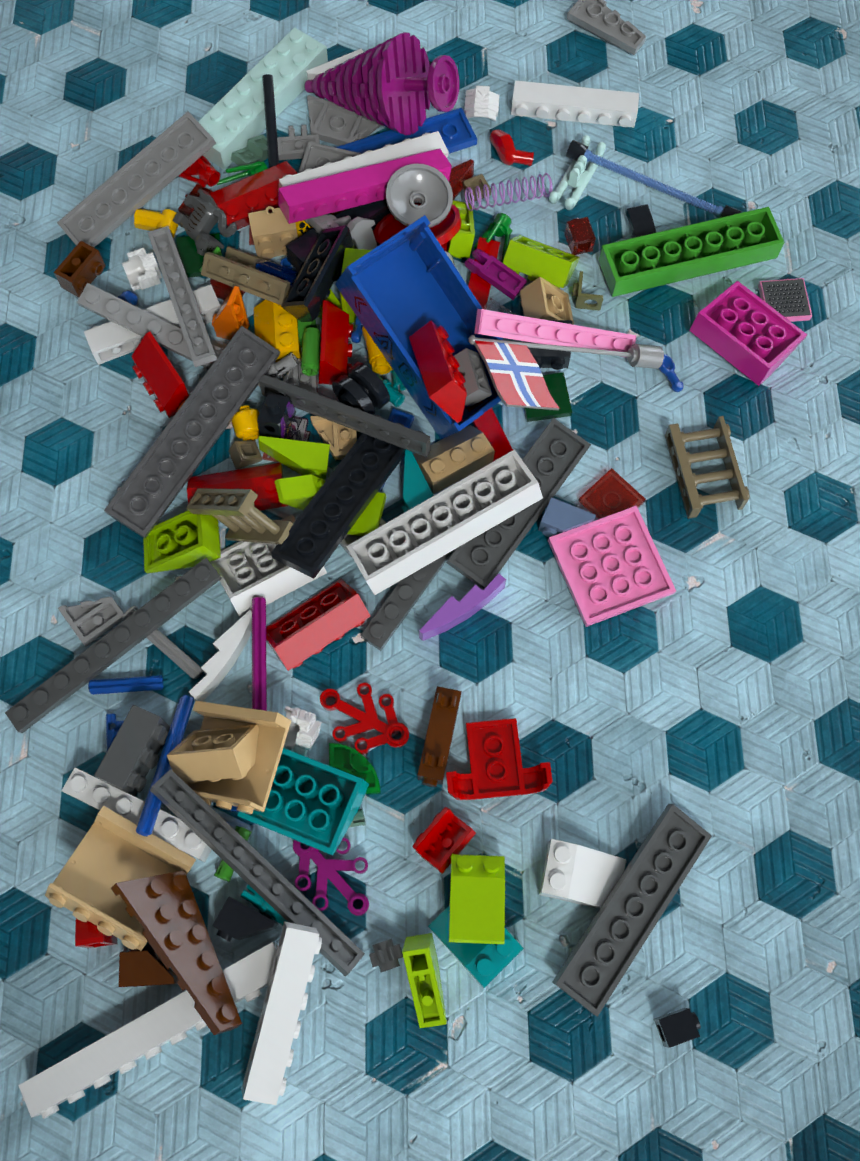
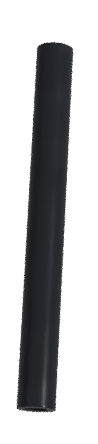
[262,74,279,168]

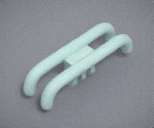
[549,135,606,210]

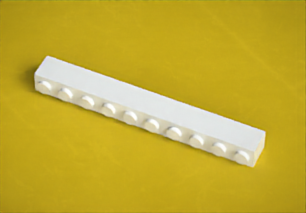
[18,942,278,1119]

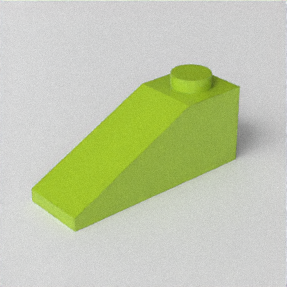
[447,201,475,258]
[259,436,330,479]
[402,933,447,1028]

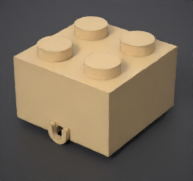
[248,206,298,260]

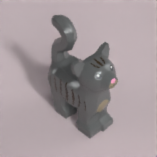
[173,189,237,256]

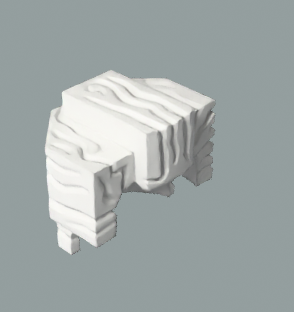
[464,86,499,121]
[122,247,162,291]
[283,706,322,756]

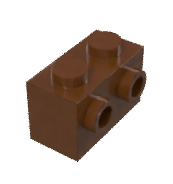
[54,241,105,297]

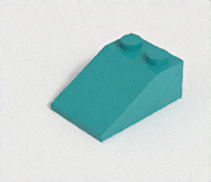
[428,905,524,988]

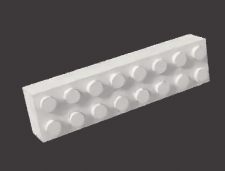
[346,449,543,595]

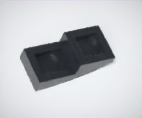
[626,204,656,238]

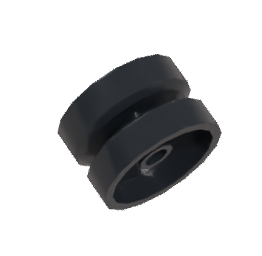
[332,362,390,415]

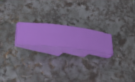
[419,574,506,641]

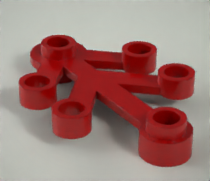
[320,683,409,754]

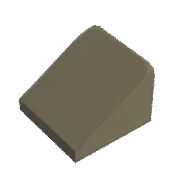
[229,440,262,469]

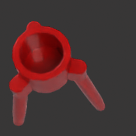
[179,156,220,188]

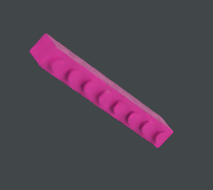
[278,149,452,224]

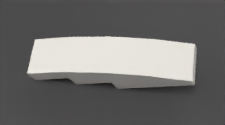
[189,610,252,702]

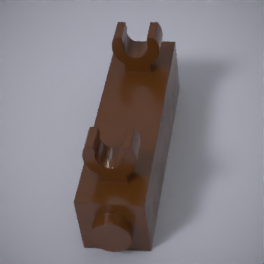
[418,686,462,787]

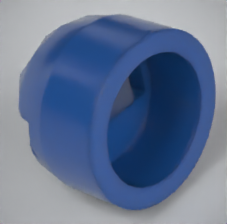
[118,290,138,306]

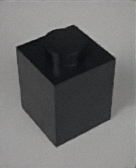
[654,1008,701,1048]

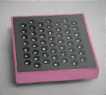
[758,278,812,322]

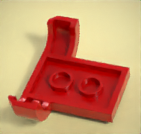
[446,718,553,800]

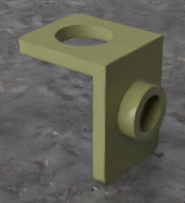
[572,271,603,311]

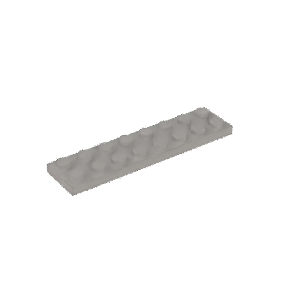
[57,111,216,247]

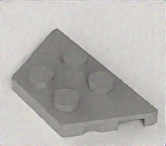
[307,95,382,146]

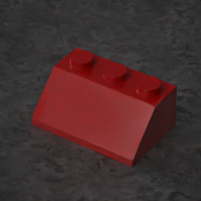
[319,300,353,385]
[131,332,189,418]

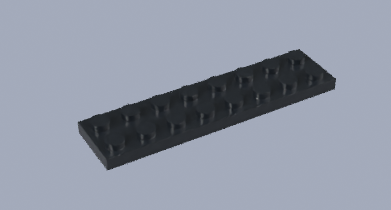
[271,433,406,579]

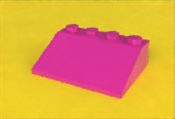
[689,281,807,386]

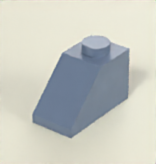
[539,497,596,537]

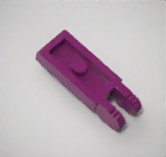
[465,248,527,300]

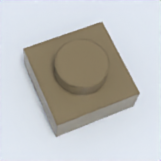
[463,174,491,202]

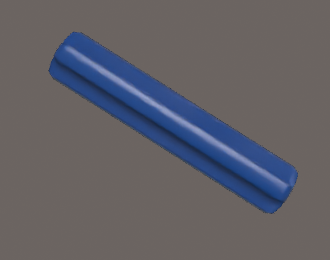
[88,675,164,695]

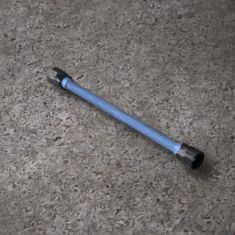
[566,140,742,218]

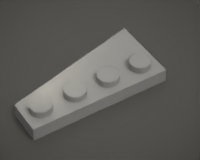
[567,0,646,55]

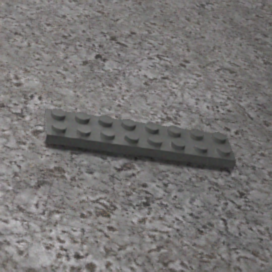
[446,418,591,590]
[552,804,712,1017]

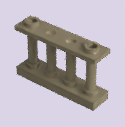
[201,246,299,306]
[665,416,750,519]
[186,488,293,544]

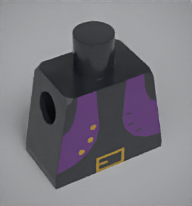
[257,393,296,439]

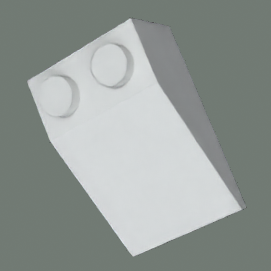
[539,839,626,909]

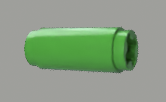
[301,327,321,376]

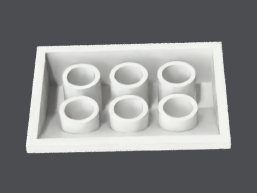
[210,515,327,618]

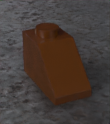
[119,946,179,987]

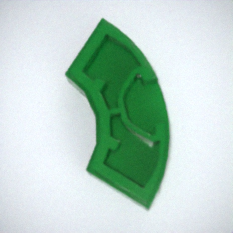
[329,743,381,794]

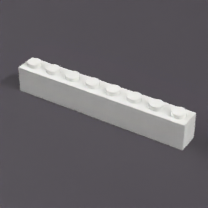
[278,131,449,192]

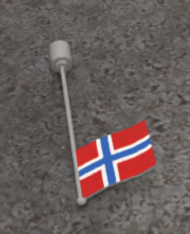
[469,335,664,410]

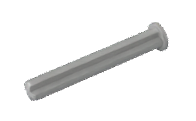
[122,606,203,679]

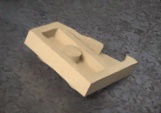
[311,416,357,460]

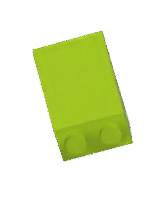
[143,511,221,573]
[449,854,505,944]

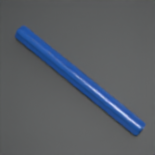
[136,695,195,837]

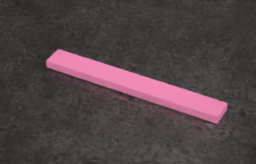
[474,309,636,358]

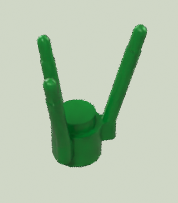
[217,161,268,185]
[474,213,513,263]

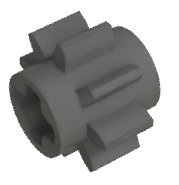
[369,939,403,972]

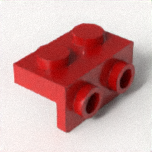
[412,807,476,874]

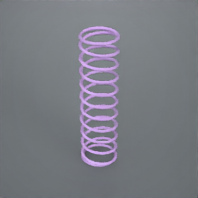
[465,173,553,212]

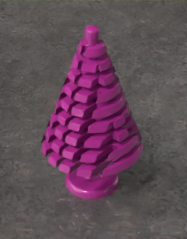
[305,32,459,135]

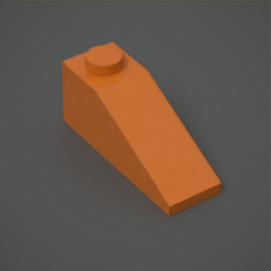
[212,286,249,340]

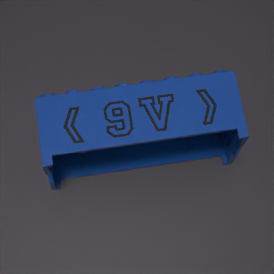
[335,215,503,440]

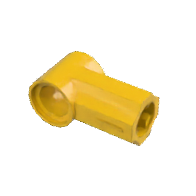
[134,208,179,238]

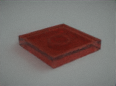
[579,468,646,519]

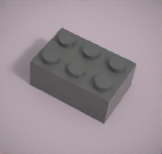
[94,705,170,797]

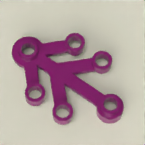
[293,838,369,916]

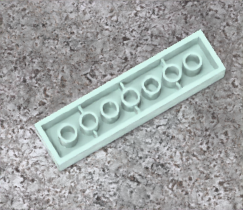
[198,27,328,170]

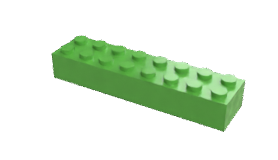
[599,207,785,297]

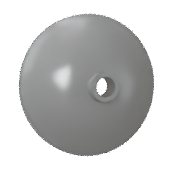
[386,164,453,228]

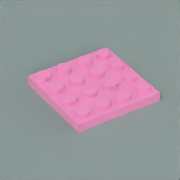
[548,506,676,627]

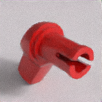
[490,130,534,166]

